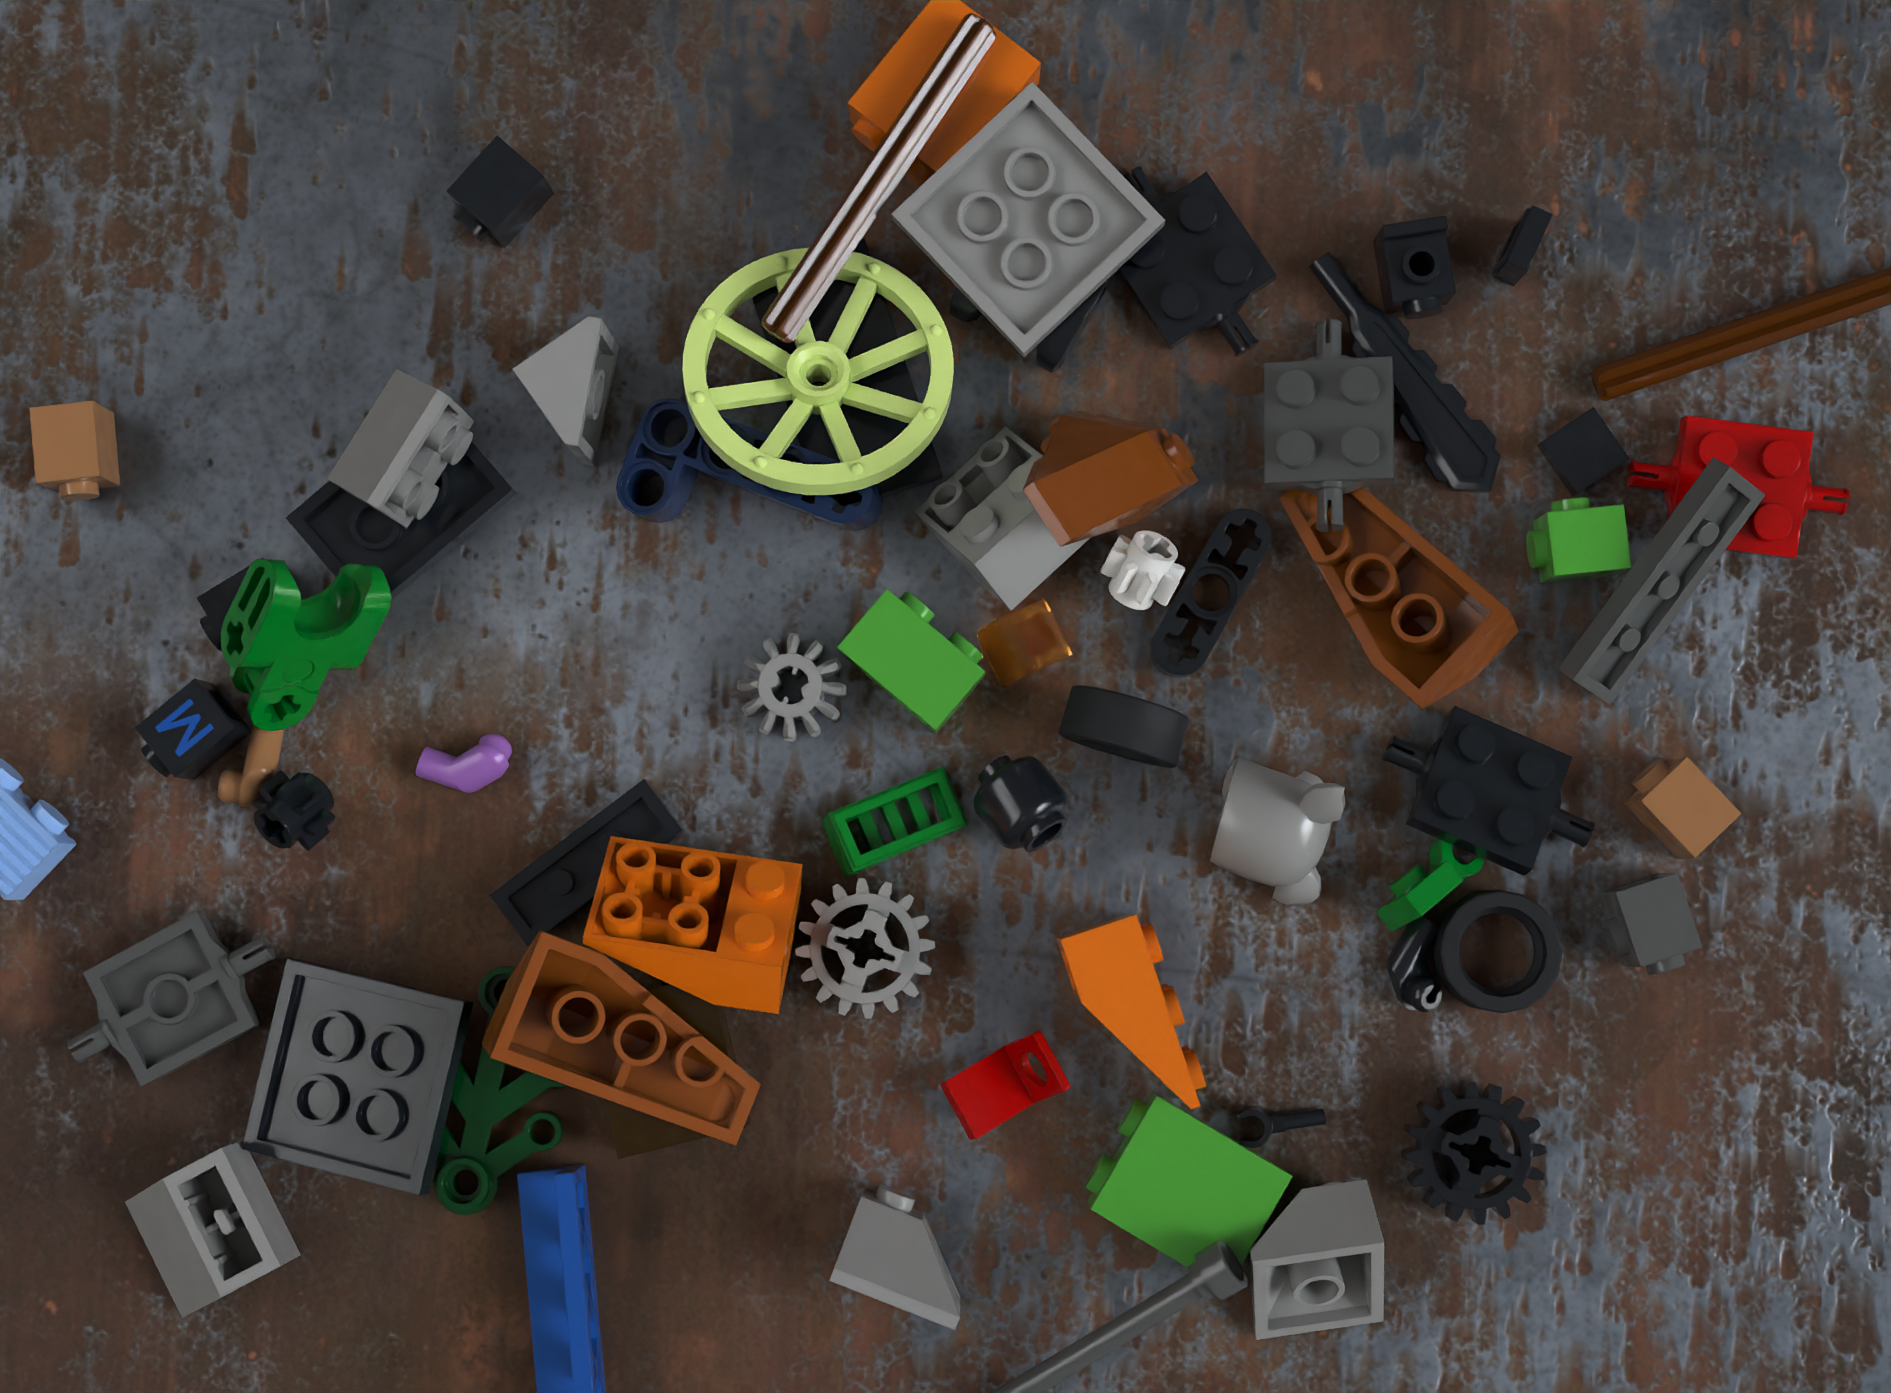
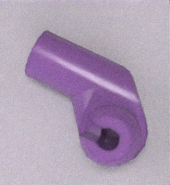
[416,734,512,793]

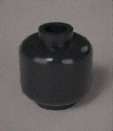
[974,755,1068,852]

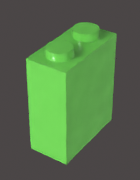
[1084,1091,1293,1268]

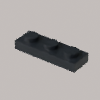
[489,779,685,947]

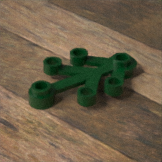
[433,966,565,1215]

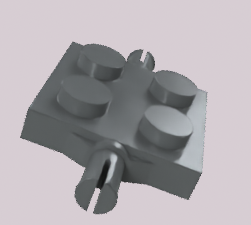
[1264,319,1395,532]
[67,911,276,1087]

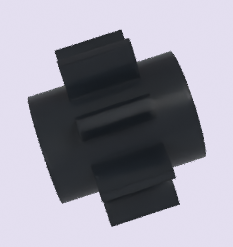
[253,770,336,851]

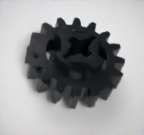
[1401,1080,1547,1225]

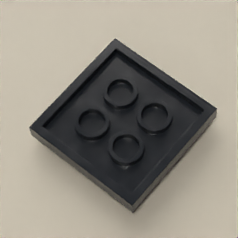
[242,959,474,1195]

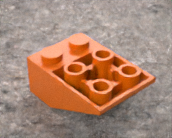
[583,836,803,1014]
[1056,914,1206,1110]

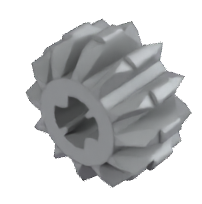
[737,633,847,743]

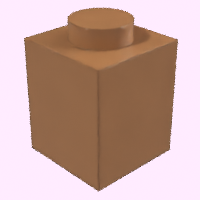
[29,400,120,501]
[1624,757,1742,859]

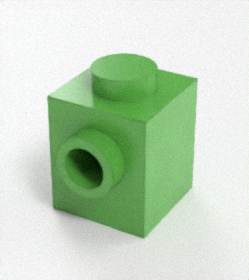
[1526,498,1632,584]

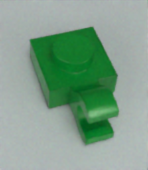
[1376,839,1484,932]

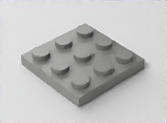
[891,82,1165,357]

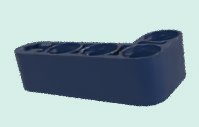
[616,398,883,531]

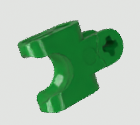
[221,559,392,731]

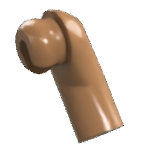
[218,723,284,808]

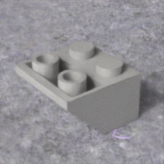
[327,369,474,528]
[914,427,1091,611]
[125,1140,301,1318]

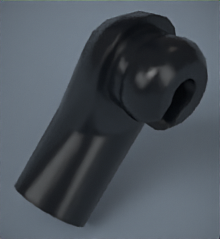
[1386,917,1443,1013]

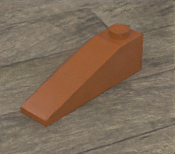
[1023,411,1199,547]
[1279,487,1519,710]
[482,930,761,1146]

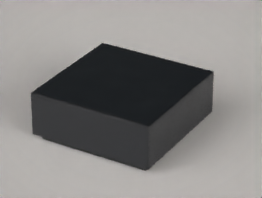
[1493,205,1553,286]
[1537,407,1630,497]

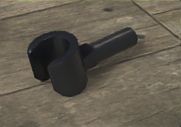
[1235,1106,1326,1148]

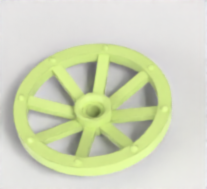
[682,248,954,495]

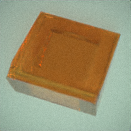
[977,598,1072,688]

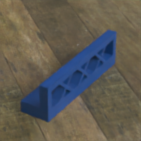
[517,1164,606,1393]

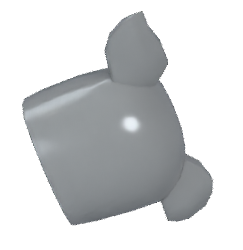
[1210,757,1346,905]

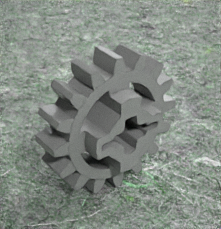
[795,878,935,1019]

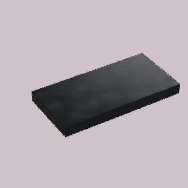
[752,238,943,508]

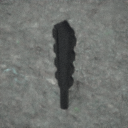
[1309,252,1501,493]

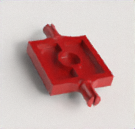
[1627,415,1849,559]

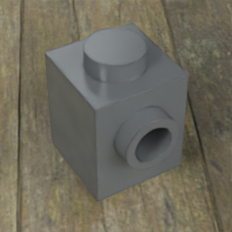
[1600,873,1703,975]

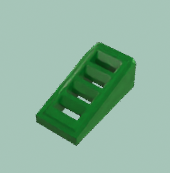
[821,767,969,878]

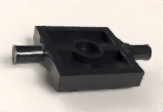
[1118,166,1276,357]
[1382,706,1595,876]

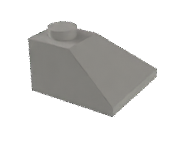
[1250,1179,1384,1340]
[829,1185,960,1330]

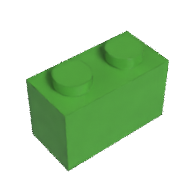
[837,589,985,734]

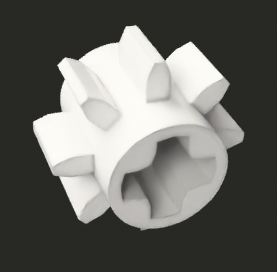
[1101,530,1185,610]

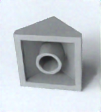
[513,316,619,468]

